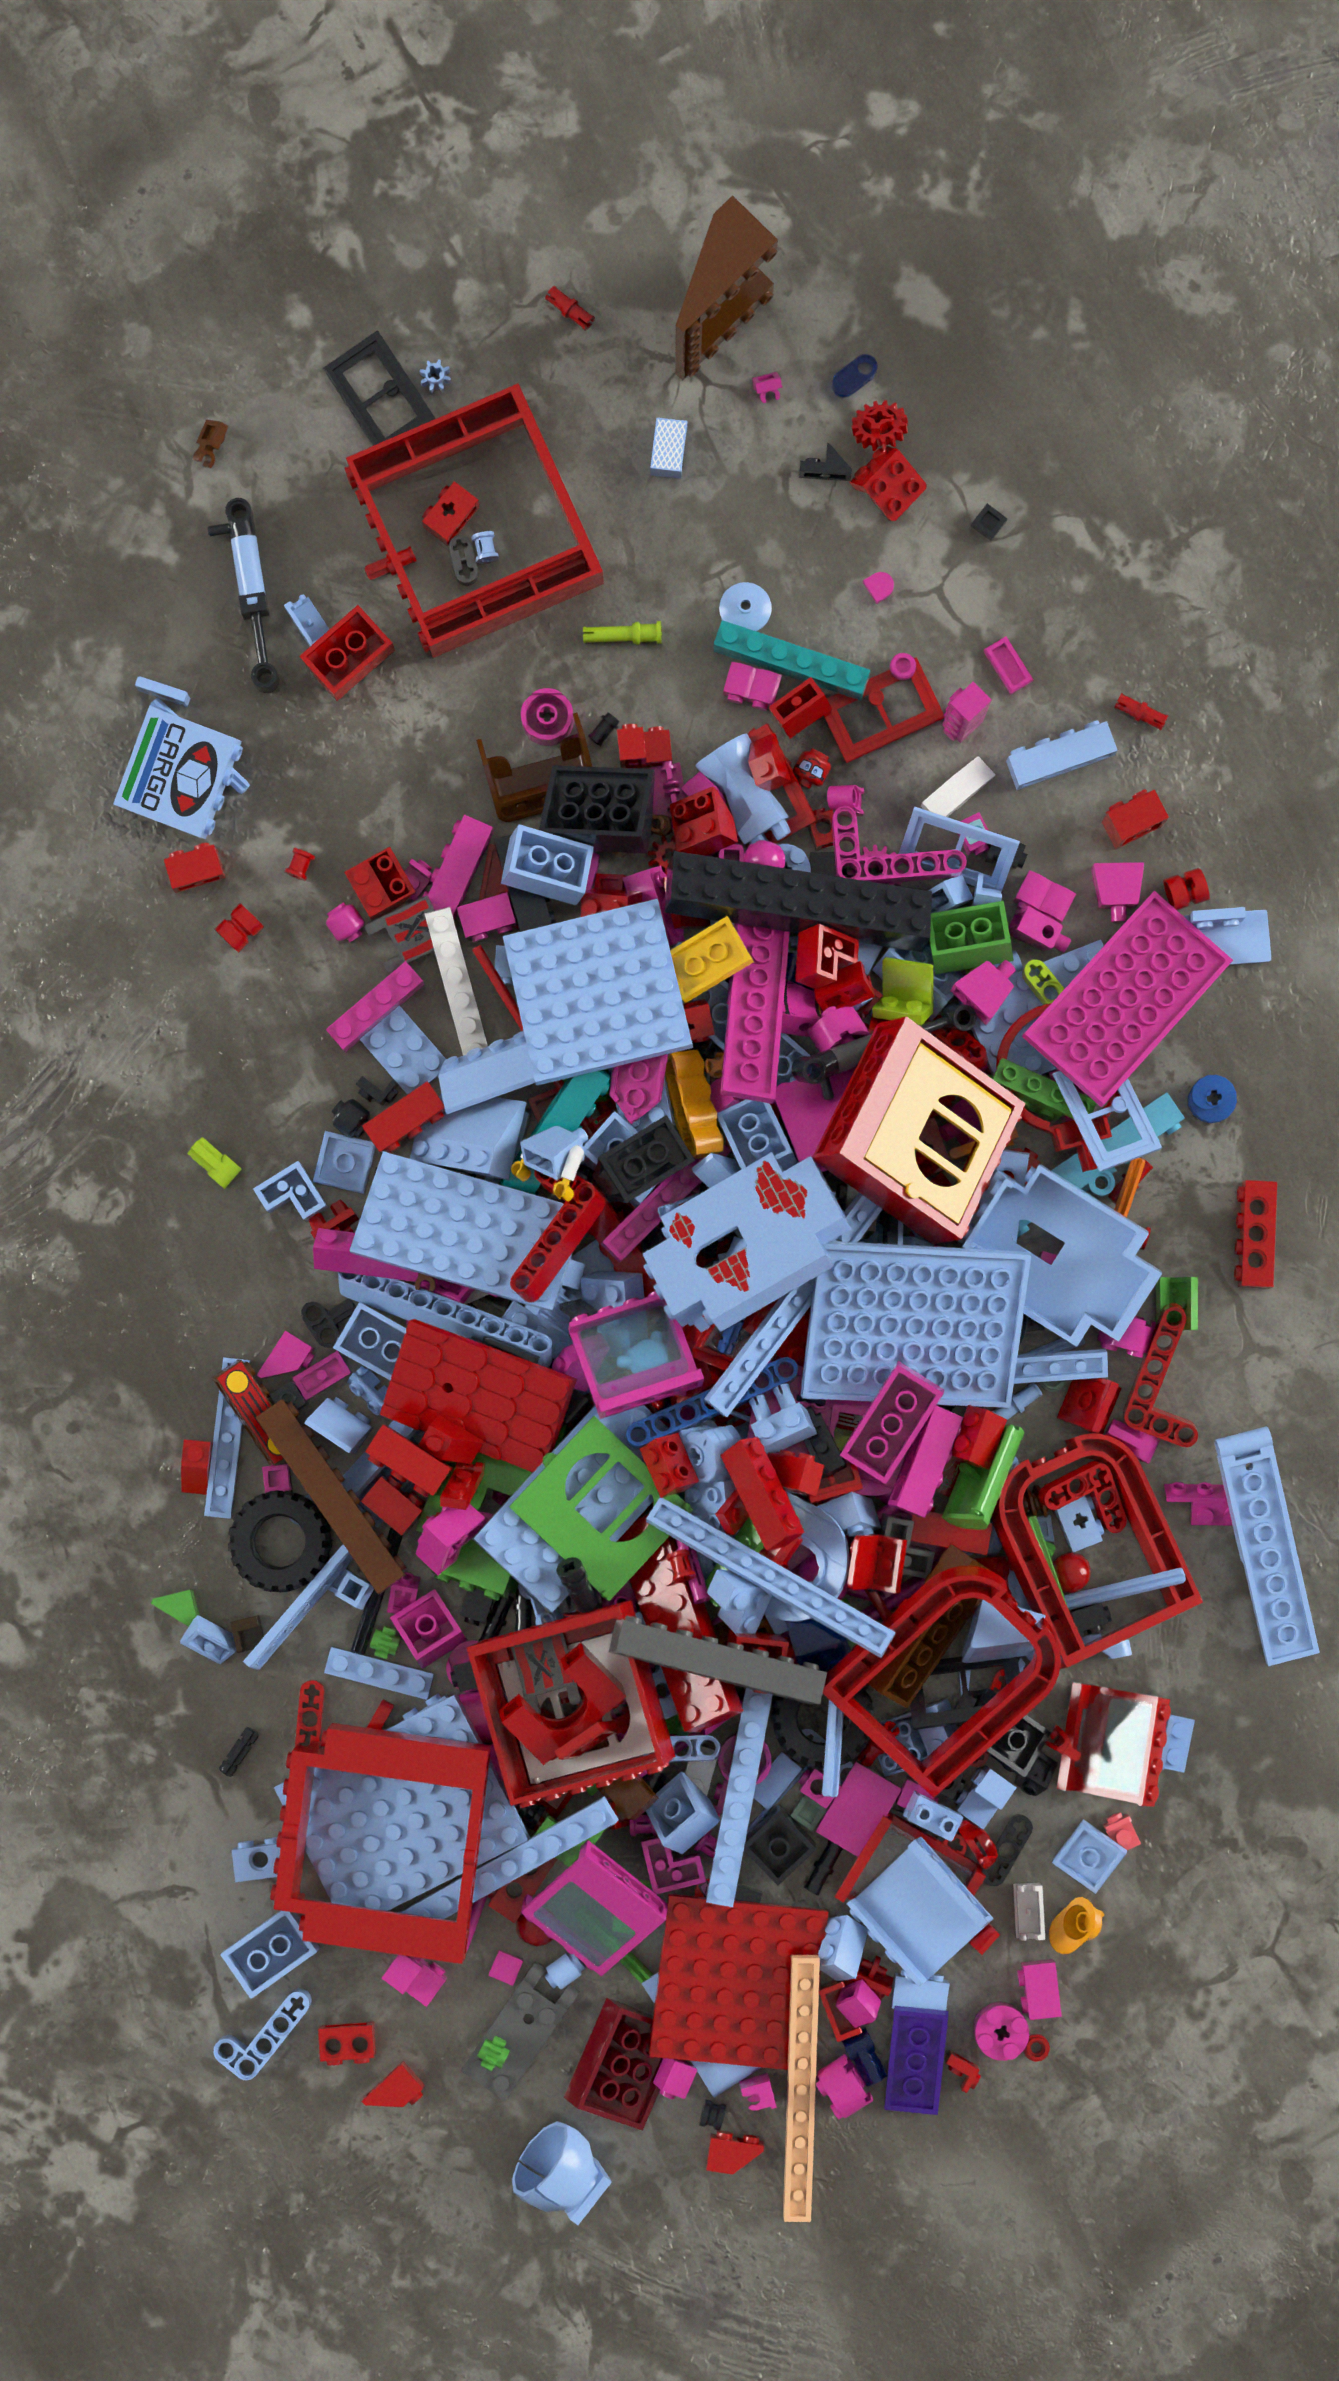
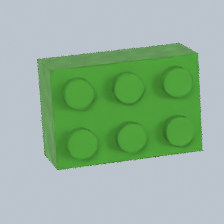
[930,901,1014,974]

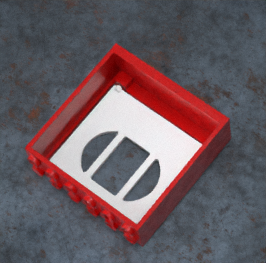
[466,1600,676,1808]

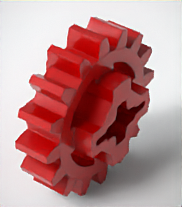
[851,400,908,451]

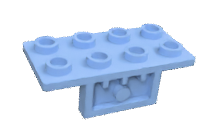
[1184,907,1271,965]

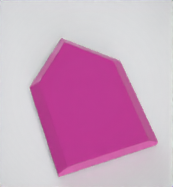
[609,1054,668,1124]

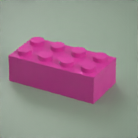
[840,1361,944,1484]

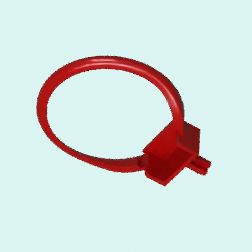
[996,1003,1120,1172]

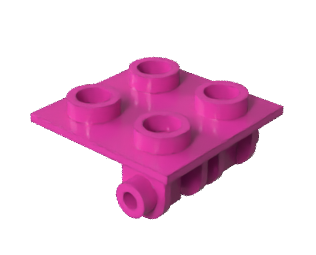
[644,761,686,817]

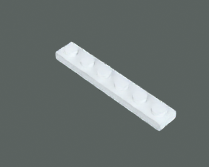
[425,907,488,1056]

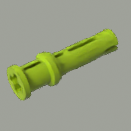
[583,621,662,645]

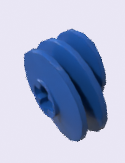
[1187,1075,1237,1123]

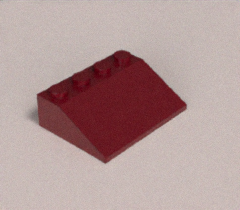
[564,1998,663,2131]

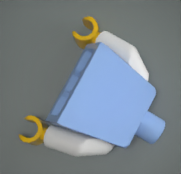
[511,1126,588,1201]

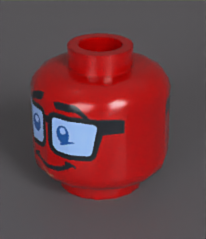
[792,748,831,789]

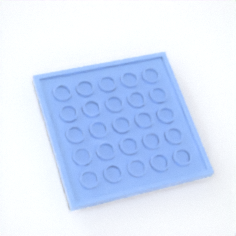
[503,899,693,1086]

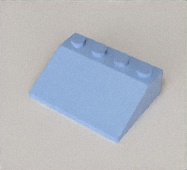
[410,1093,527,1180]

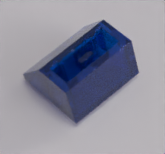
[785,1619,852,1671]

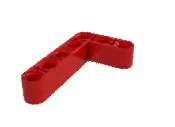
[510,1170,606,1303]
[1123,1303,1198,1447]

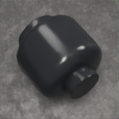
[331,1099,370,1138]

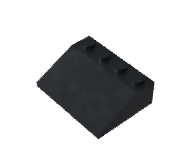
[539,765,655,854]

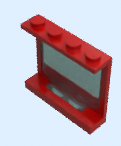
[1057,1682,1171,1807]

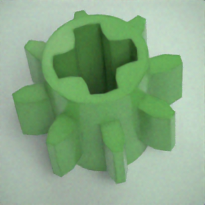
[370,1625,402,1659]
[477,2036,510,2071]

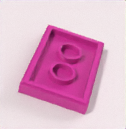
[815,1761,902,1857]

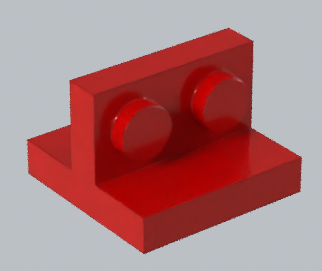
[1057,1378,1122,1434]

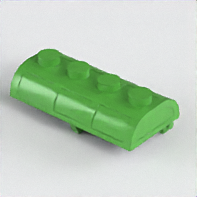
[942,1424,1024,1530]

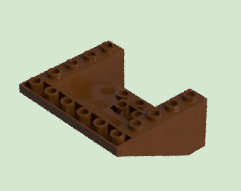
[675,195,778,381]

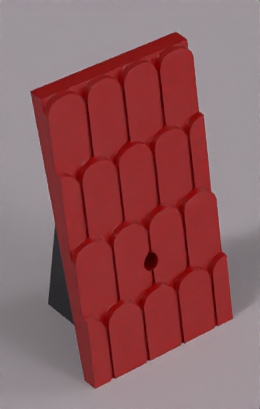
[380,1319,577,1472]

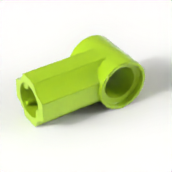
[187,1137,242,1189]

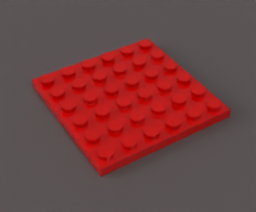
[649,1894,828,2070]

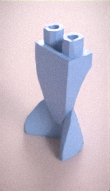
[695,733,791,845]

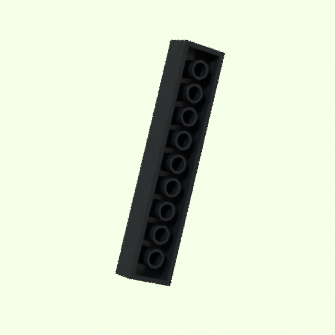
[664,851,932,952]

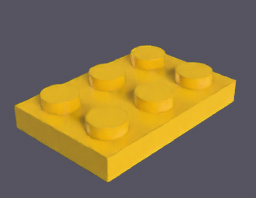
[670,916,754,1003]

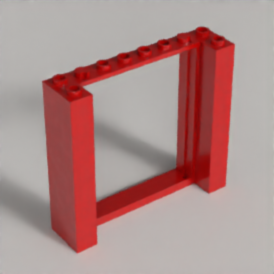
[344,383,604,658]

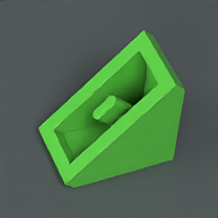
[151,1589,200,1627]

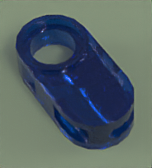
[832,354,878,398]

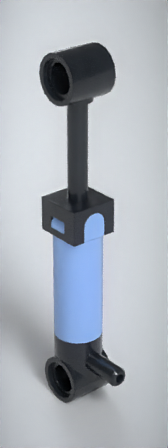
[208,498,280,693]

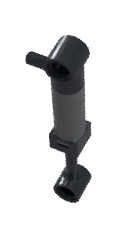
[791,1003,977,1100]

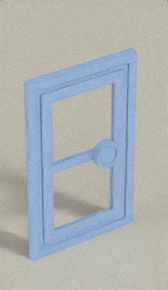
[899,806,1020,892]
[1052,1071,1162,1172]

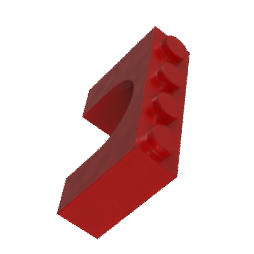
[499,1642,626,1765]

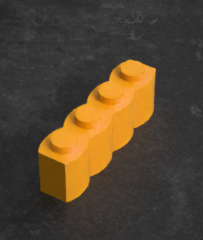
[665,1050,724,1159]

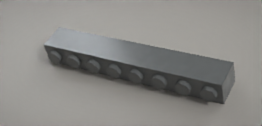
[608,1616,827,1705]

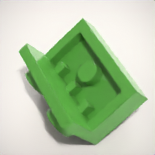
[1155,1277,1198,1331]

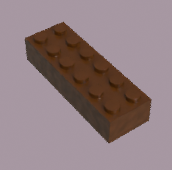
[867,1544,991,1708]

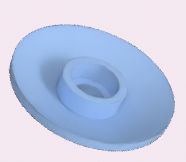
[719,582,771,631]

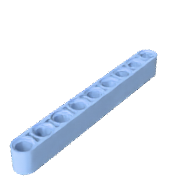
[338,1272,553,1367]

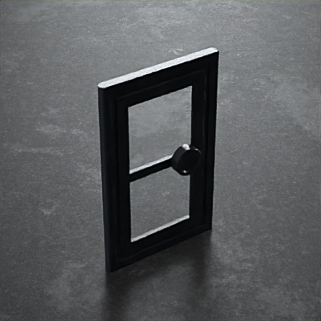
[323,330,436,446]
[910,1656,1020,1730]

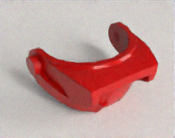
[958,1820,998,1870]

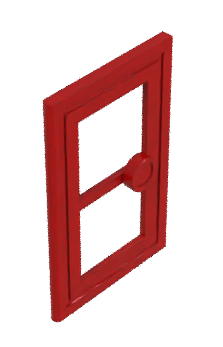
[823,657,945,763]
[748,724,818,844]

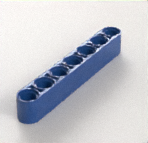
[626,1357,798,1449]

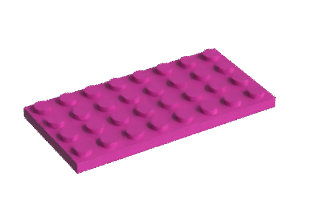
[1022,891,1233,1107]

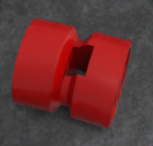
[1163,868,1210,910]
[214,903,264,953]

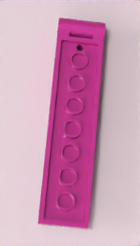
[720,923,790,1104]

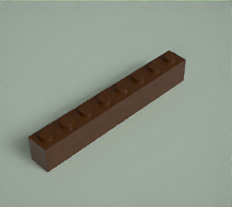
[255,1399,407,1594]

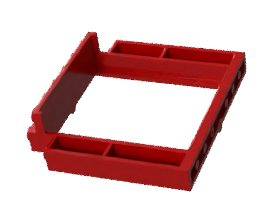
[270,1723,492,1964]

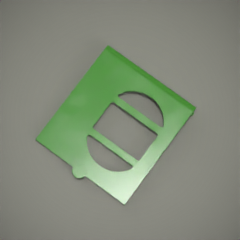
[509,1416,693,1601]

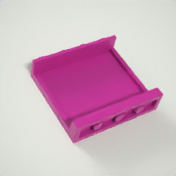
[774,1068,856,1172]

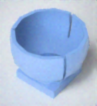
[512,2121,612,2225]

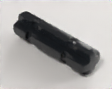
[219,1727,259,1777]

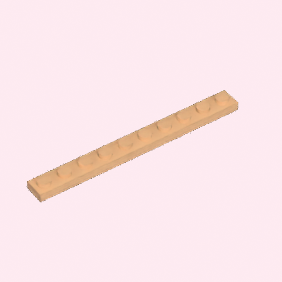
[783,1955,820,2222]

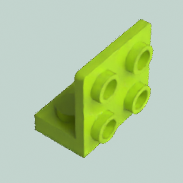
[872,957,934,1025]

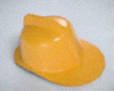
[1049,1897,1104,1954]

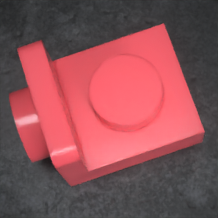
[1103,1812,1141,1850]

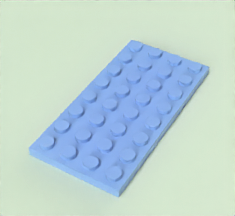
[349,1151,575,1312]
[472,1405,669,1613]

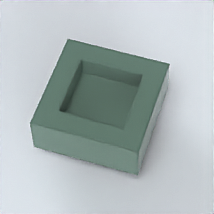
[790,1794,827,1831]

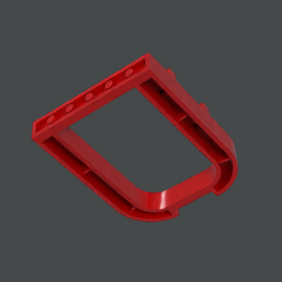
[991,1433,1203,1669]
[823,1566,1061,1798]

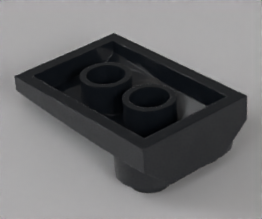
[592,1115,695,1203]
[953,1688,1051,1778]

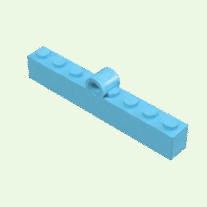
[1018,1092,1185,1237]

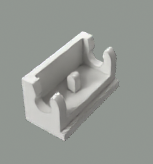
[1013,1883,1045,1941]

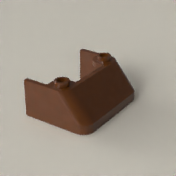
[476,712,593,822]

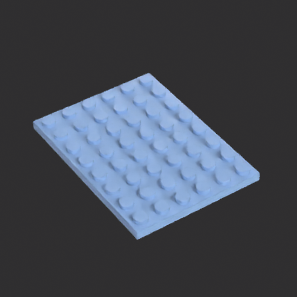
[800,1241,1031,1408]
[274,1693,530,1911]

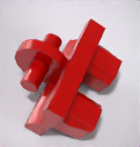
[308,1199,359,1239]
[844,1955,894,2000]

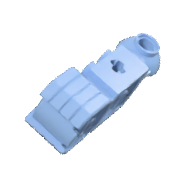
[679,1425,746,1579]

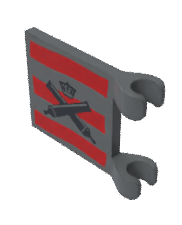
[365,895,435,972]
[511,1633,582,1714]

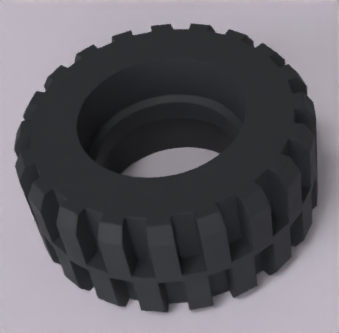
[228,1491,332,1593]
[772,1666,875,1769]

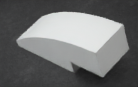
[921,756,996,817]

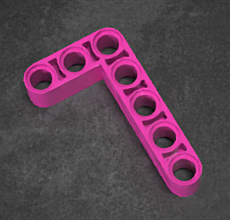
[832,806,967,884]

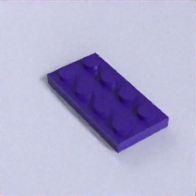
[884,2006,949,2115]

